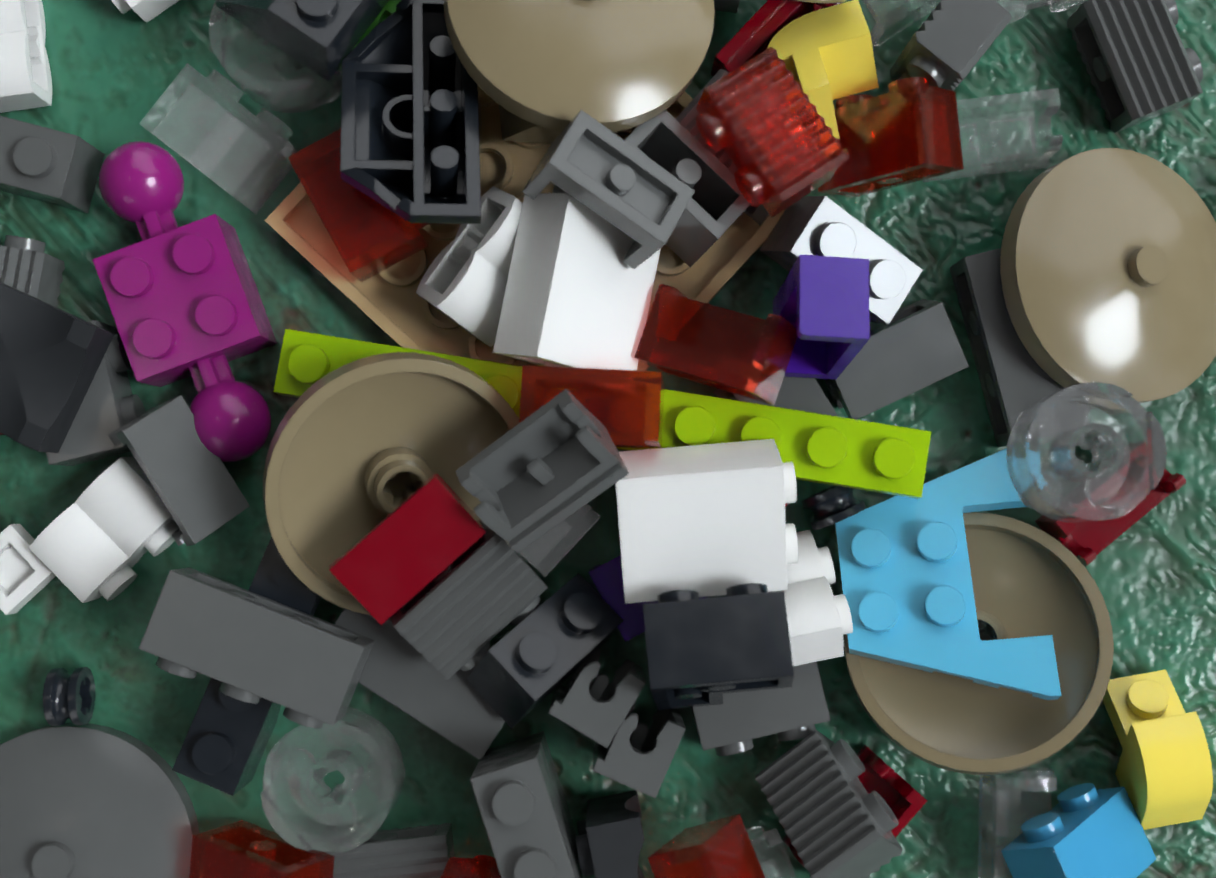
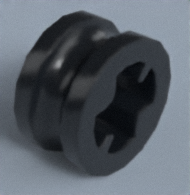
[801,485,866,530]
[43,667,96,726]

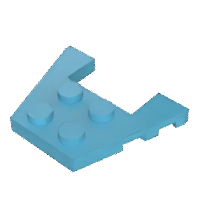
[835,444,1062,700]

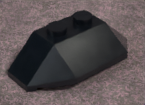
[340,0,481,224]

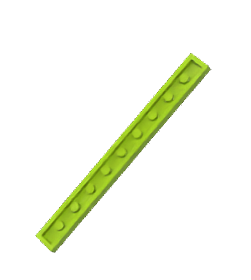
[273,329,931,499]

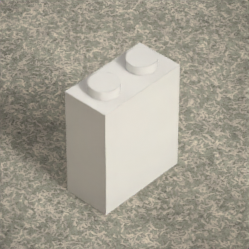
[493,185,661,384]
[615,439,798,603]

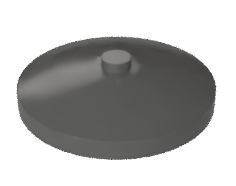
[0,723,201,878]

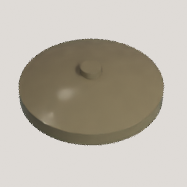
[444,0,715,132]
[1000,148,1216,406]
[263,352,521,616]
[844,512,1114,775]

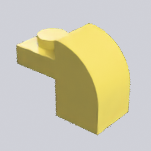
[766,0,879,145]
[1102,669,1213,830]

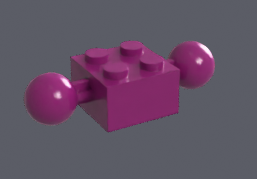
[92,141,277,463]

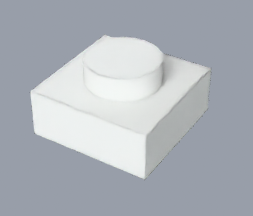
[0,524,56,615]

